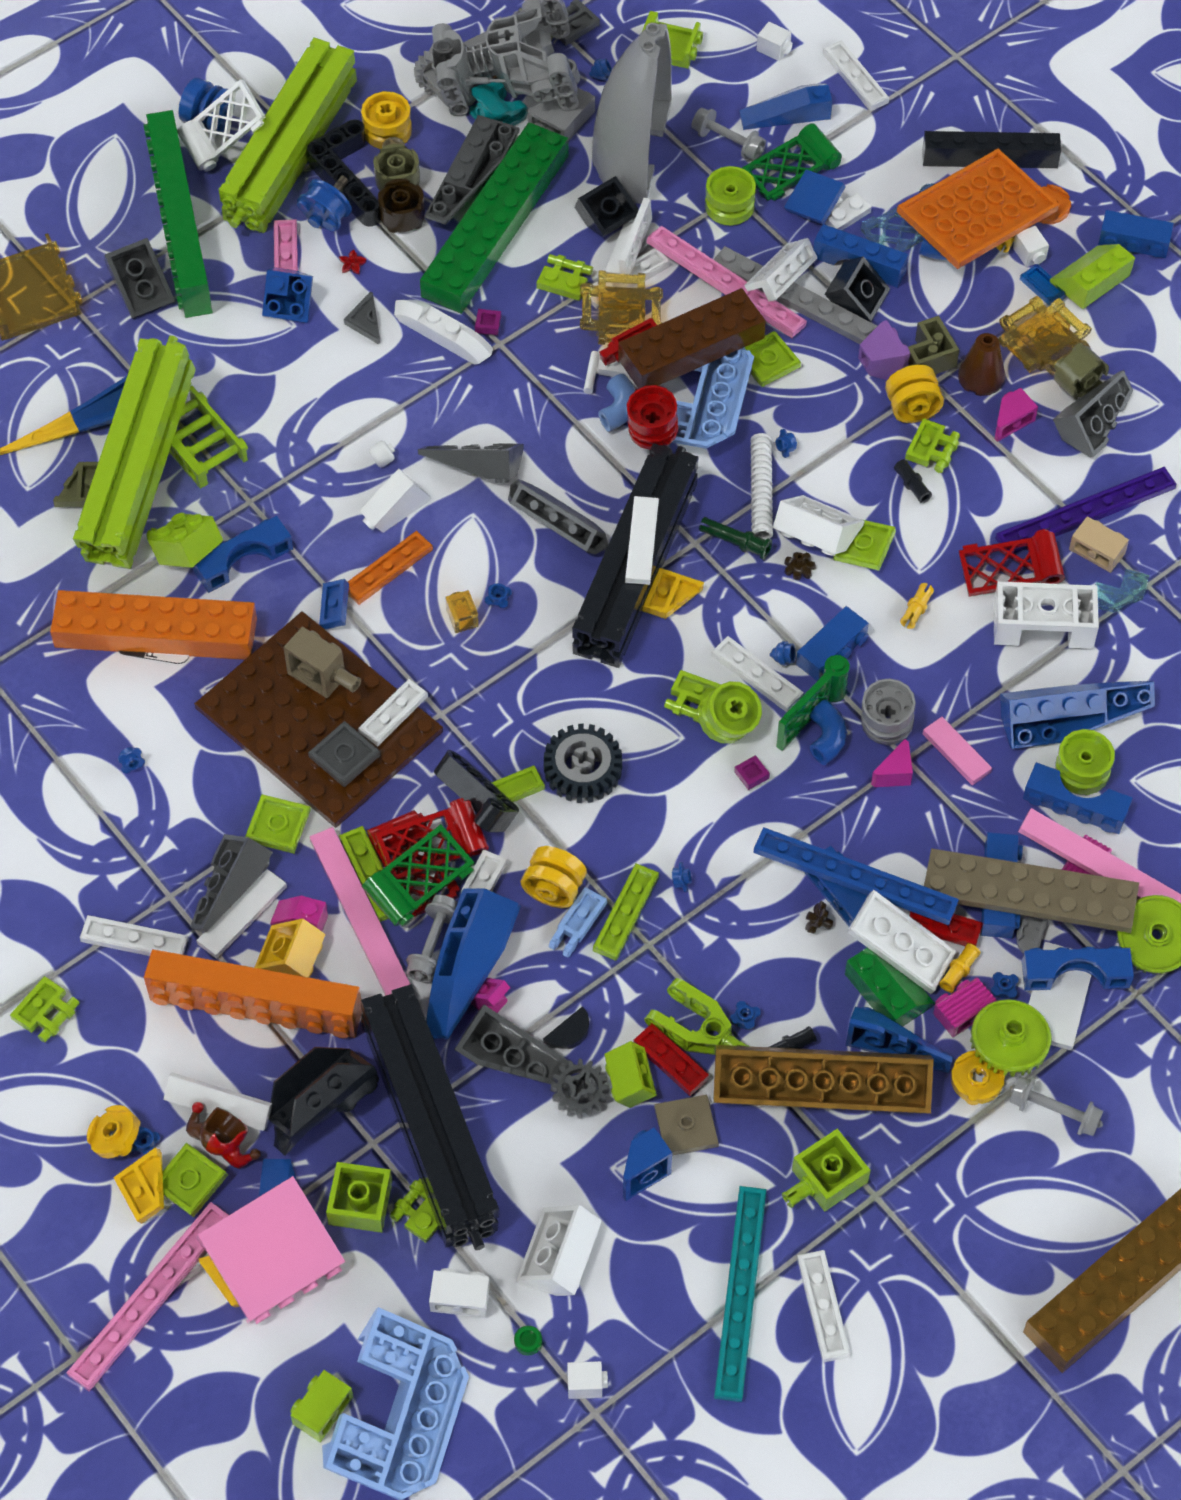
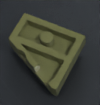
[53,462,98,507]

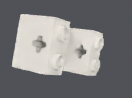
[993,581,1099,649]

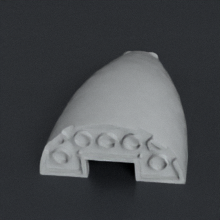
[592,23,672,204]

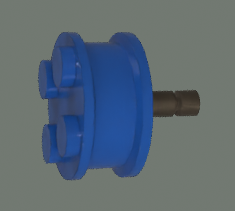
[296,176,352,231]

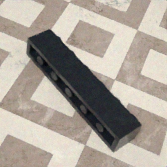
[922,131,1061,169]

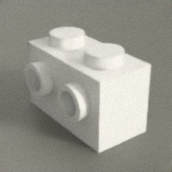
[429,1268,490,1318]

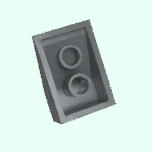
[104,238,175,319]

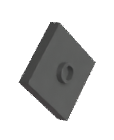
[308,721,381,787]

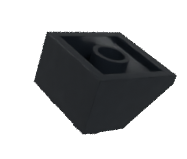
[574,176,639,237]
[825,256,890,322]

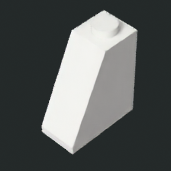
[359,469,431,533]

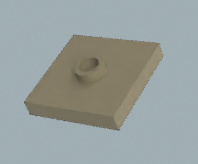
[654,1094,719,1156]

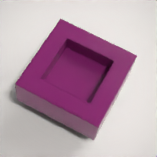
[475,309,501,335]
[734,755,770,790]

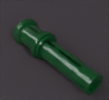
[699,517,772,560]

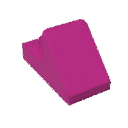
[471,978,510,1013]

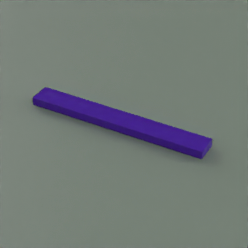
[995,466,1177,554]

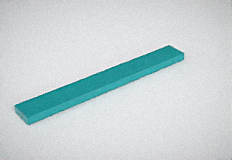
[714,1186,767,1402]

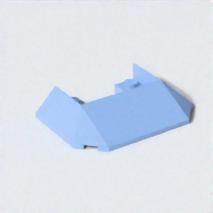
[673,348,754,449]
[322,1307,469,1500]

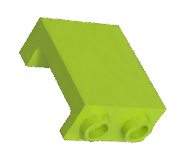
[642,11,703,69]

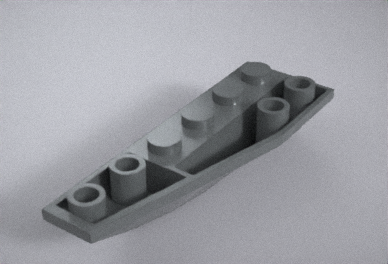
[425,115,520,224]

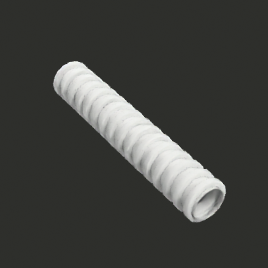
[750,433,773,540]

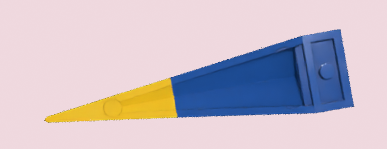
[0,376,127,455]

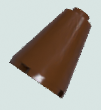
[958,333,1005,396]

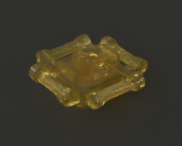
[580,270,663,345]
[998,296,1092,375]

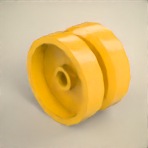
[361,91,412,149]
[885,365,944,423]
[521,846,587,908]

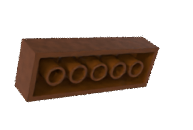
[618,288,766,389]

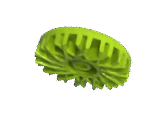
[1116,895,1181,974]
[970,999,1052,1077]

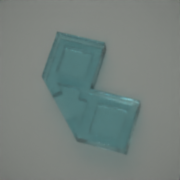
[1095,569,1150,612]

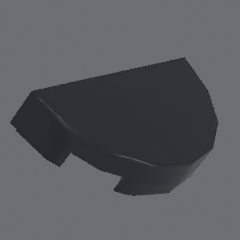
[543,1006,589,1049]

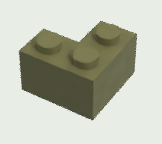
[908,315,959,374]

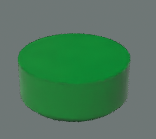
[514,1325,542,1356]

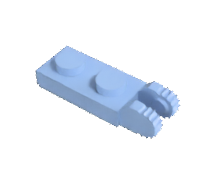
[549,887,607,958]

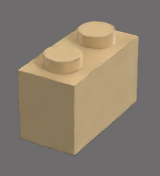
[1069,516,1129,573]

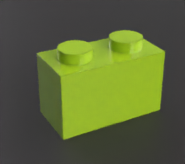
[604,1041,657,1108]
[290,1370,353,1442]

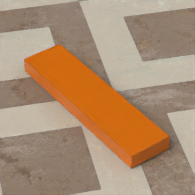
[348,530,433,605]

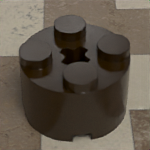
[378,179,425,233]

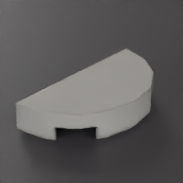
[1016,916,1048,954]

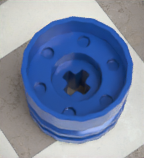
[178,78,235,135]

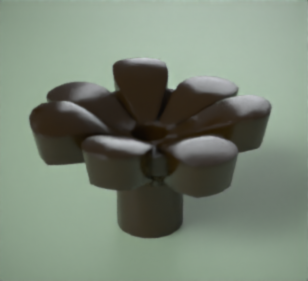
[784,552,816,580]
[805,901,833,934]

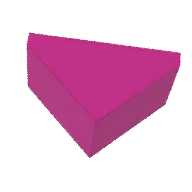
[871,739,913,787]

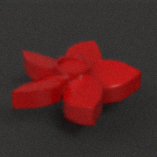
[339,250,367,274]

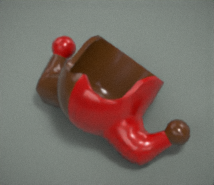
[186,1102,261,1169]

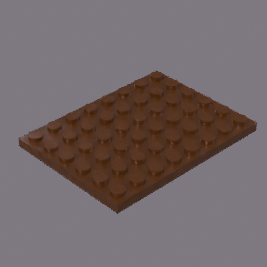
[194,611,443,828]

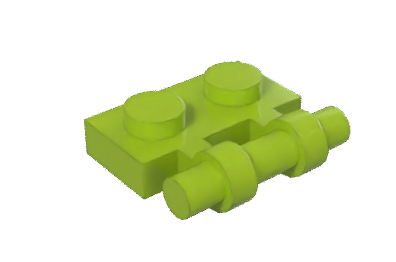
[536,254,593,301]
[905,418,960,473]
[664,670,721,723]
[10,976,80,1043]
[389,1178,438,1243]

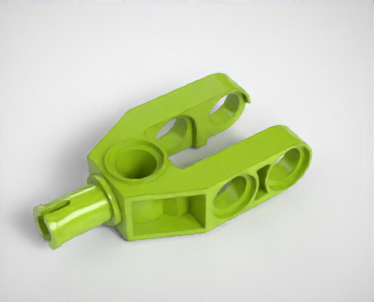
[644,978,749,1055]

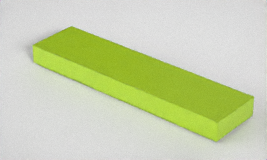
[339,826,388,922]
[593,863,659,961]

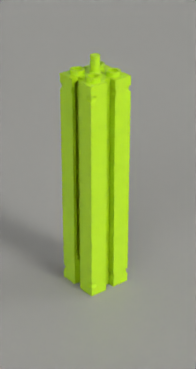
[219,37,357,233]
[73,335,196,569]

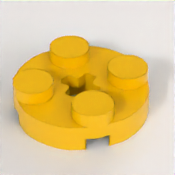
[951,1050,1005,1105]
[87,1105,141,1159]

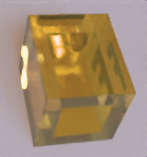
[445,590,479,634]

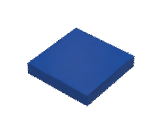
[784,169,846,225]

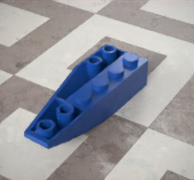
[1000,681,1155,749]
[426,888,521,1039]

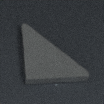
[344,292,380,344]

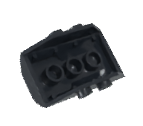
[269,1047,379,1156]

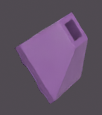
[858,320,910,380]

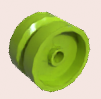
[705,166,756,226]
[698,681,762,744]
[1055,729,1115,795]

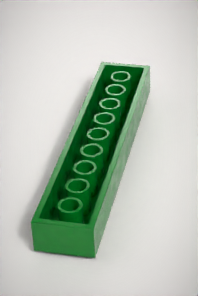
[143,110,213,318]
[420,122,569,314]

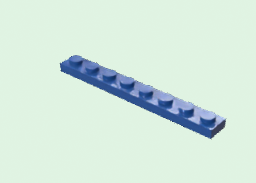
[753,827,959,925]

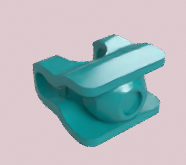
[469,82,529,126]

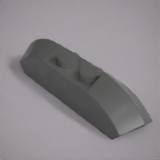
[508,479,608,555]

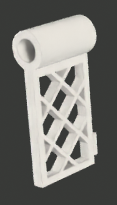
[177,79,266,172]

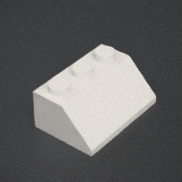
[773,495,864,556]
[516,1205,602,1296]

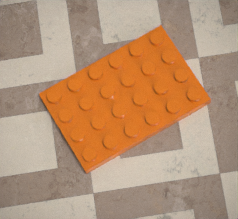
[896,148,1060,269]

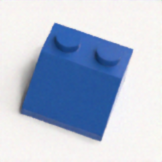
[623,1127,672,1201]

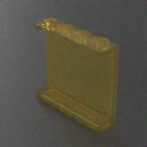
[0,233,83,341]

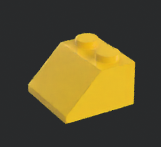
[254,918,326,978]

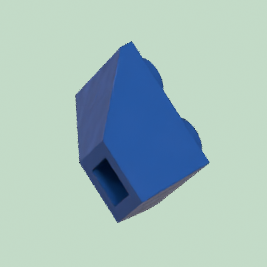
[262,267,313,323]

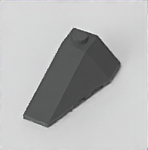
[1053,370,1133,457]
[418,443,524,483]
[190,834,273,932]
[454,1005,568,1084]

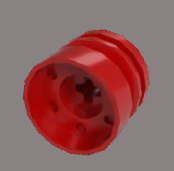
[627,385,678,450]

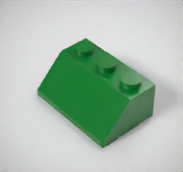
[845,948,935,1026]

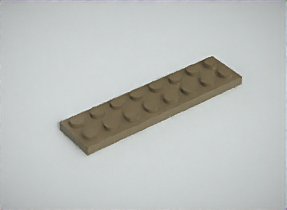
[924,848,1139,933]

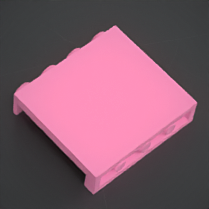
[196,1176,345,1324]

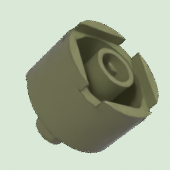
[373,144,420,191]
[1054,343,1109,400]

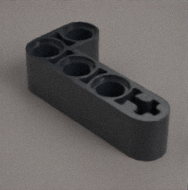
[434,750,519,832]

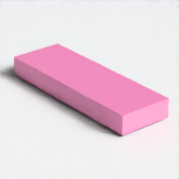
[274,219,298,271]
[922,717,992,786]

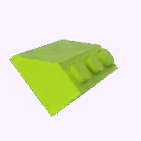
[1050,244,1135,309]

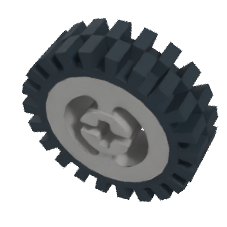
[544,723,622,803]

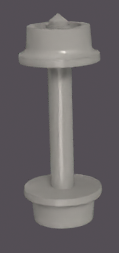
[691,108,766,160]
[406,895,458,983]
[1010,1076,1103,1136]

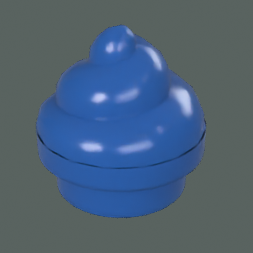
[589,58,612,81]
[769,641,796,666]

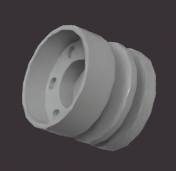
[861,678,916,745]

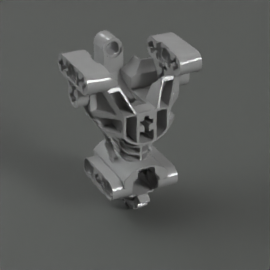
[414,0,581,116]

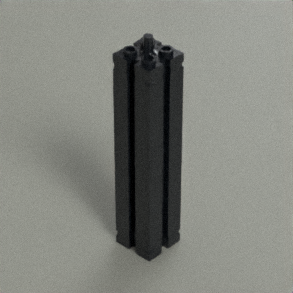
[572,443,699,668]
[361,984,499,1251]

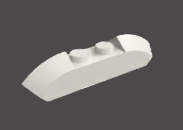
[394,300,493,365]

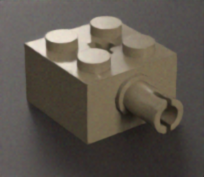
[284,627,361,698]

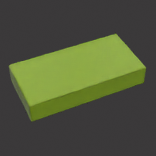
[491,765,545,802]

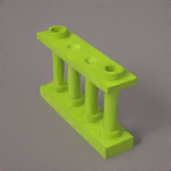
[169,385,248,489]

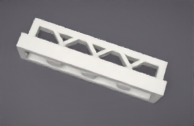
[605,198,652,281]
[744,238,817,302]

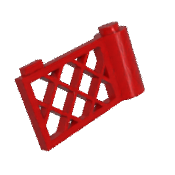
[959,529,1065,597]
[374,798,489,879]
[367,810,460,917]

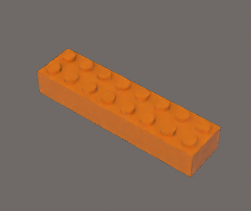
[50,590,257,660]
[144,949,362,1039]

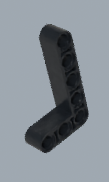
[307,119,380,227]

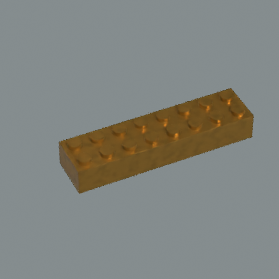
[713,1045,934,1114]
[1023,1189,1181,1373]

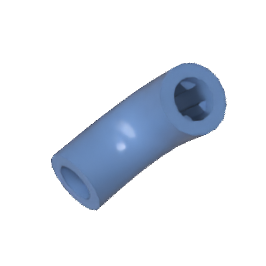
[598,374,635,432]

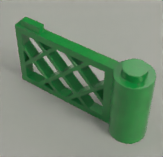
[742,123,842,201]
[776,655,850,751]
[361,824,474,927]

